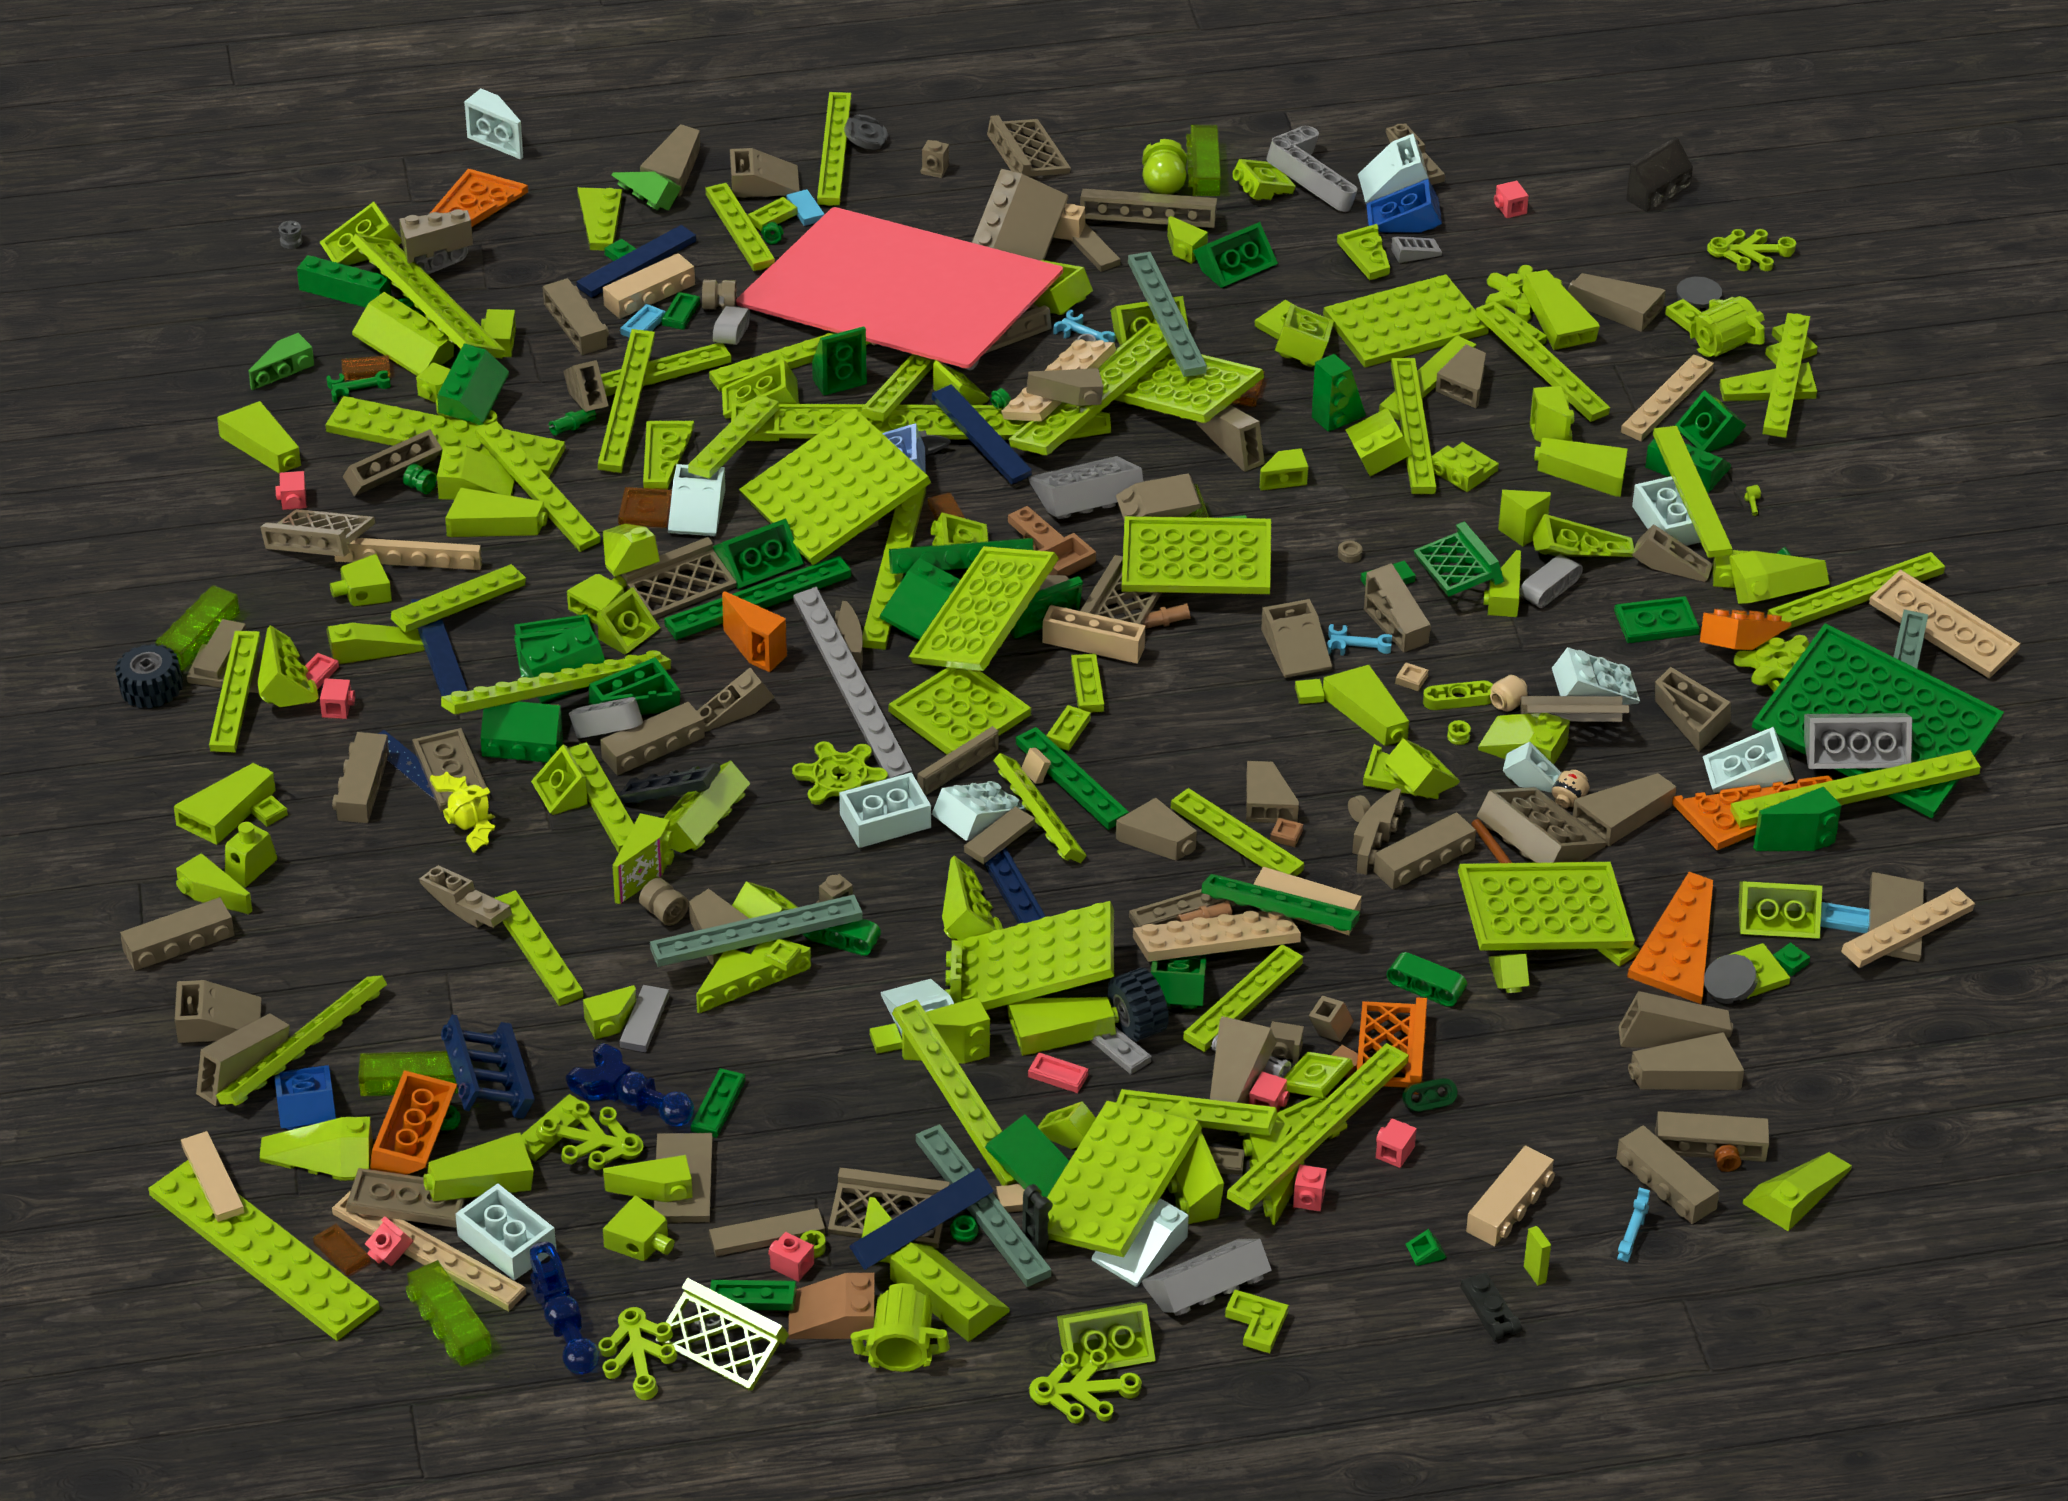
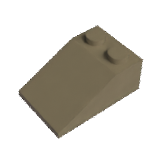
[1116,473,1202,521]

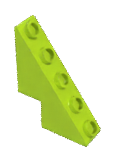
[696,939,811,1013]
[1238,1120,1304,1225]

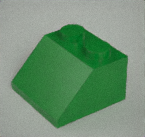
[1675,390,1746,453]

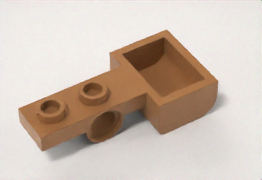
[1008,506,1096,577]

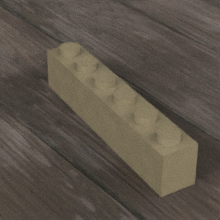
[1080,189,1217,228]

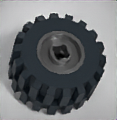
[115,644,183,708]
[1108,967,1169,1042]

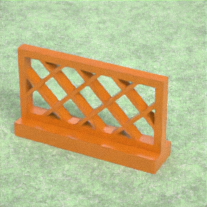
[1357,998,1427,1095]

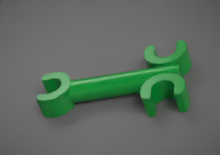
[326,371,391,403]

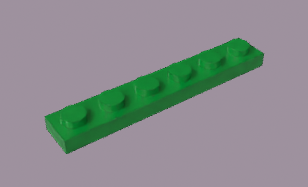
[889,538,1034,574]
[1016,727,1129,830]
[1201,874,1360,931]

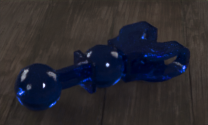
[566,1043,694,1127]
[530,1242,599,1375]

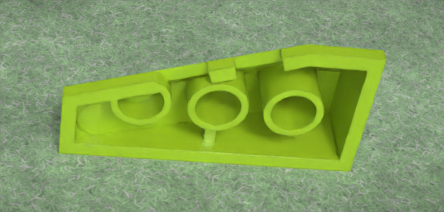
[1532,514,1634,557]
[603,524,660,577]
[1729,551,1830,604]
[326,623,425,664]
[258,625,319,707]
[942,856,1003,941]
[260,1117,373,1181]
[1742,1152,1852,1231]

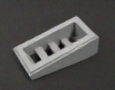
[1391,237,1442,263]

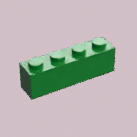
[297,255,392,308]

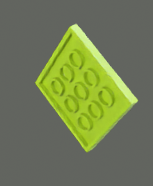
[888,667,1031,755]

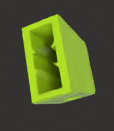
[330,554,392,606]
[567,574,627,626]
[225,822,277,888]
[603,1195,674,1261]

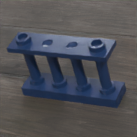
[441,1014,535,1119]

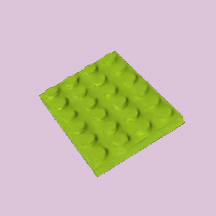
[1323,275,1489,368]
[1114,352,1264,423]
[1122,516,1271,594]
[908,546,1059,671]
[1458,862,1635,951]
[957,901,1114,1010]
[1047,1101,1202,1258]

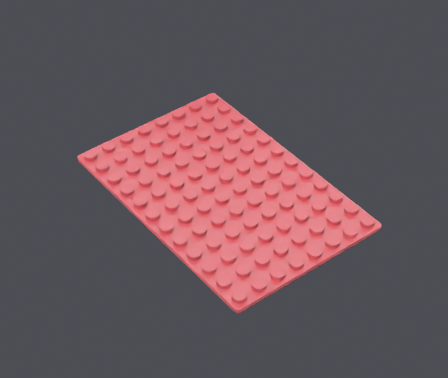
[736,207,1063,368]

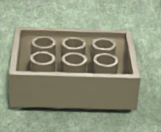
[972,169,1069,260]
[1477,787,1607,863]

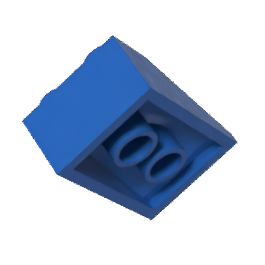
[1366,179,1442,232]
[275,1065,336,1130]

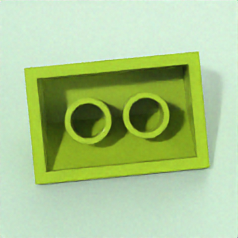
[1110,296,1189,346]
[1739,881,1822,938]
[1057,1302,1156,1376]

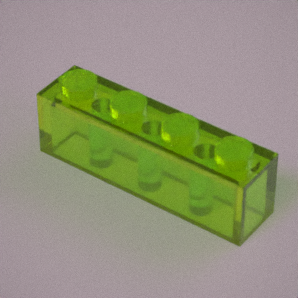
[1186,125,1221,196]
[155,585,240,671]
[358,1051,458,1096]
[406,1260,492,1367]

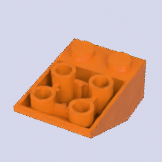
[722,591,787,672]
[1700,609,1791,650]

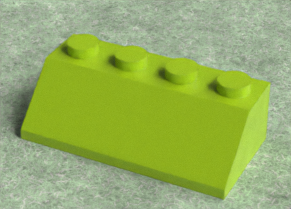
[352,292,454,376]
[664,761,750,853]
[1165,1099,1224,1224]
[890,1242,1010,1342]

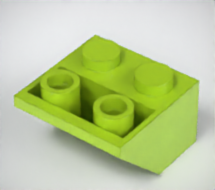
[1530,386,1574,442]

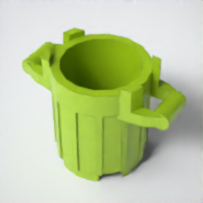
[1689,296,1765,357]
[850,1283,950,1372]

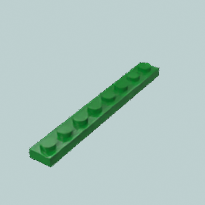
[664,556,851,640]

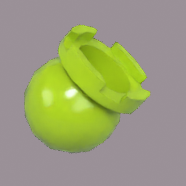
[1142,139,1187,195]

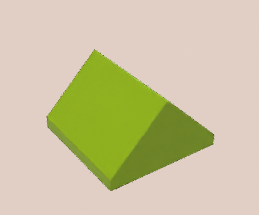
[933,360,990,405]
[1498,490,1551,547]
[597,587,660,655]
[531,745,587,815]

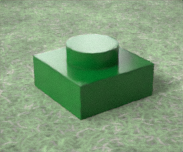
[604,239,636,261]
[1773,942,1810,976]

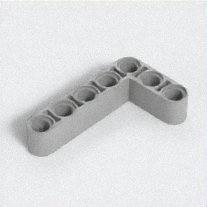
[1266,126,1357,212]

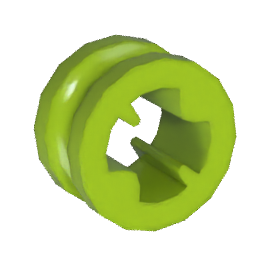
[1447,720,1471,745]
[800,1230,825,1258]

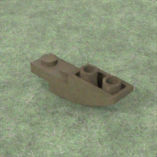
[1386,123,1445,185]
[835,601,863,671]
[1352,788,1404,875]
[419,865,512,928]

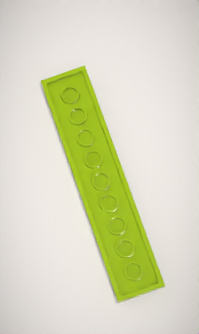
[352,233,506,359]
[1009,323,1171,455]
[325,396,565,478]
[148,1160,380,1341]

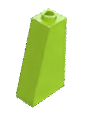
[1522,270,1600,350]
[217,401,301,474]
[1534,437,1628,497]
[445,488,548,537]
[1323,665,1409,746]
[174,763,276,845]
[1007,997,1119,1056]
[423,1133,533,1202]

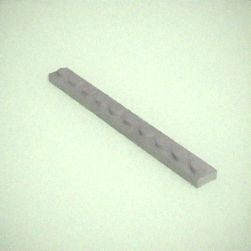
[793,587,912,779]

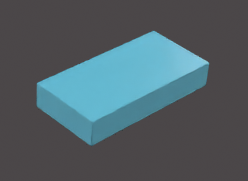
[787,190,825,226]
[620,304,666,338]
[1820,902,1869,933]

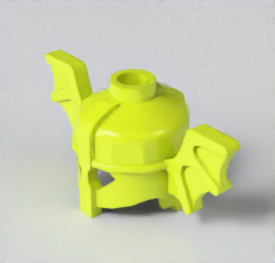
[430,772,495,853]

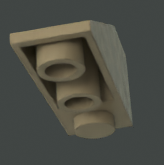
[697,668,775,732]

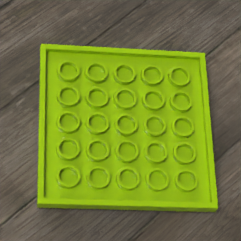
[739,409,931,565]

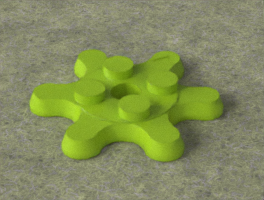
[1485,265,1563,322]
[1733,635,1809,685]
[792,742,888,805]

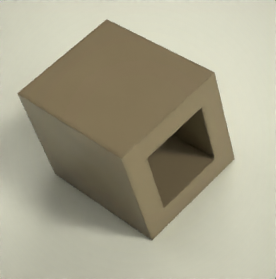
[1309,996,1354,1042]

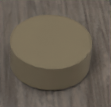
[1338,541,1362,563]
[1348,795,1371,822]

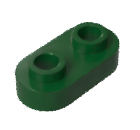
[1403,1078,1458,1111]

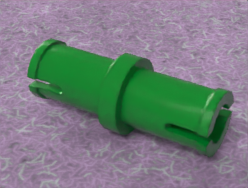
[548,409,596,436]

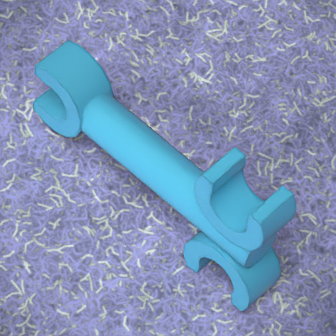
[1053,310,1115,342]
[1327,624,1392,656]
[1617,1187,1650,1262]

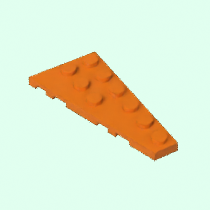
[429,169,528,227]
[1672,775,1833,850]
[1627,872,1713,1004]

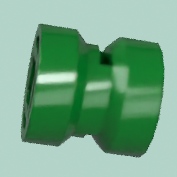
[403,463,437,494]

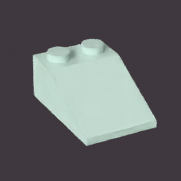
[464,89,523,159]
[1703,727,1794,793]
[1092,1198,1189,1287]

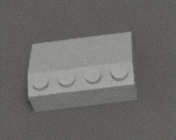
[1028,456,1144,519]

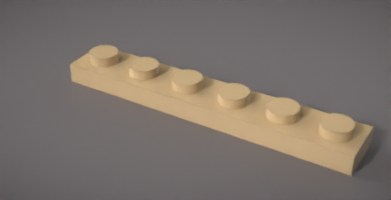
[1621,354,1714,441]
[335,538,482,570]
[1841,887,1975,968]

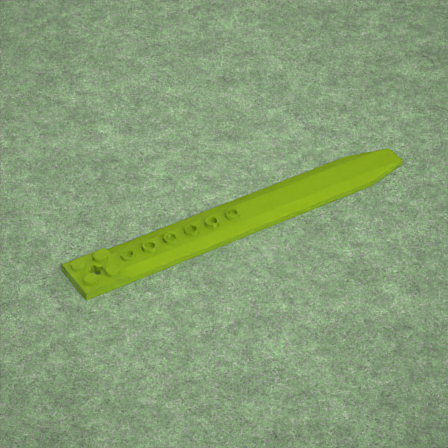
[731,403,1111,442]

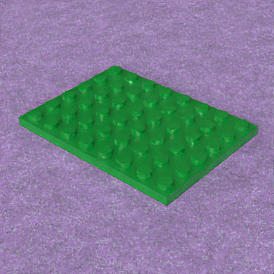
[1752,623,2004,819]

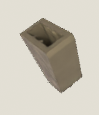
[1436,345,1486,408]
[563,360,608,412]
[1246,761,1299,823]
[1116,798,1197,861]
[689,888,749,966]

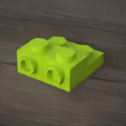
[1233,159,1296,200]
[1432,442,1499,492]
[931,512,988,545]

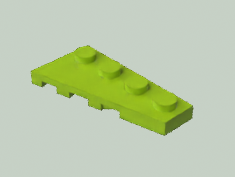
[577,187,622,251]
[1720,362,1817,401]
[643,421,694,490]

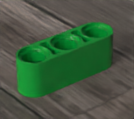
[803,919,881,956]
[1386,952,1468,1007]

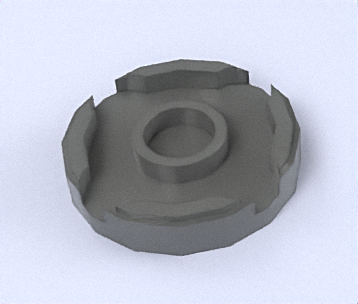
[844,114,888,150]
[1676,276,1722,311]
[1704,954,1758,1004]

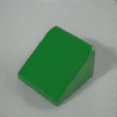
[1406,1229,1447,1266]

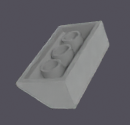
[1804,713,1912,769]
[1141,1239,1272,1316]

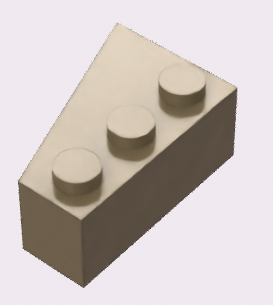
[399,209,473,264]
[1364,563,1431,652]
[1655,667,1731,752]

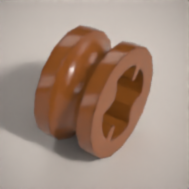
[1714,1145,1741,1172]

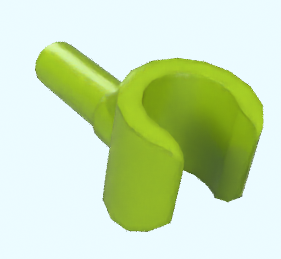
[1744,485,1761,516]

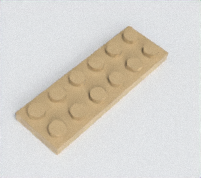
[1001,339,1116,421]
[1869,570,2020,678]
[1133,911,1301,962]

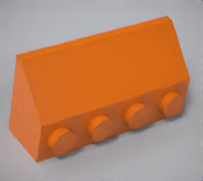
[370,1070,457,1175]

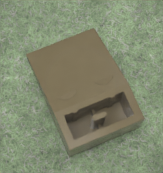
[730,148,800,198]
[1261,599,1332,678]
[175,980,262,1043]

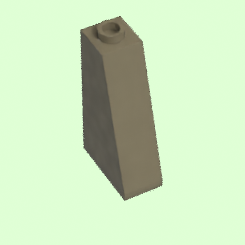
[640,124,700,197]
[1568,273,1666,332]
[1196,404,1265,472]
[1573,773,1676,846]
[1618,991,1733,1048]
[196,1013,290,1106]
[1210,1016,1277,1104]
[1628,1032,1744,1090]

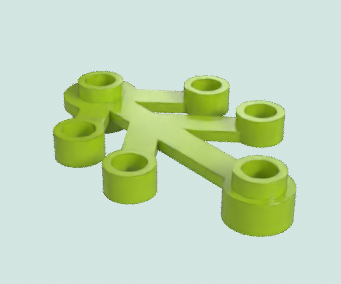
[1707,229,1796,271]
[536,1101,643,1170]
[598,1307,677,1400]
[1029,1349,1142,1424]

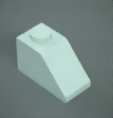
[1503,742,1561,792]

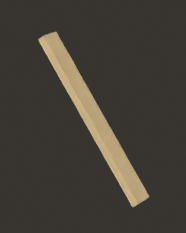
[332,1191,526,1312]

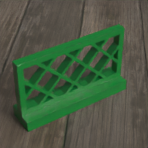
[1413,521,1504,597]

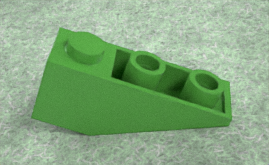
[611,172,682,211]
[249,333,314,390]

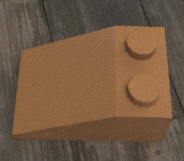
[788,1273,875,1339]

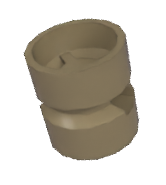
[702,279,737,310]
[639,877,689,926]

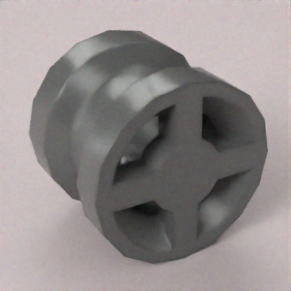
[278,221,303,249]

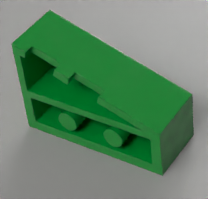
[1312,354,1366,432]
[589,657,680,715]

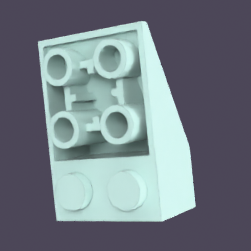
[1358,134,1429,203]
[668,464,725,536]
[1552,647,1640,705]
[931,781,1027,841]
[881,979,954,1036]

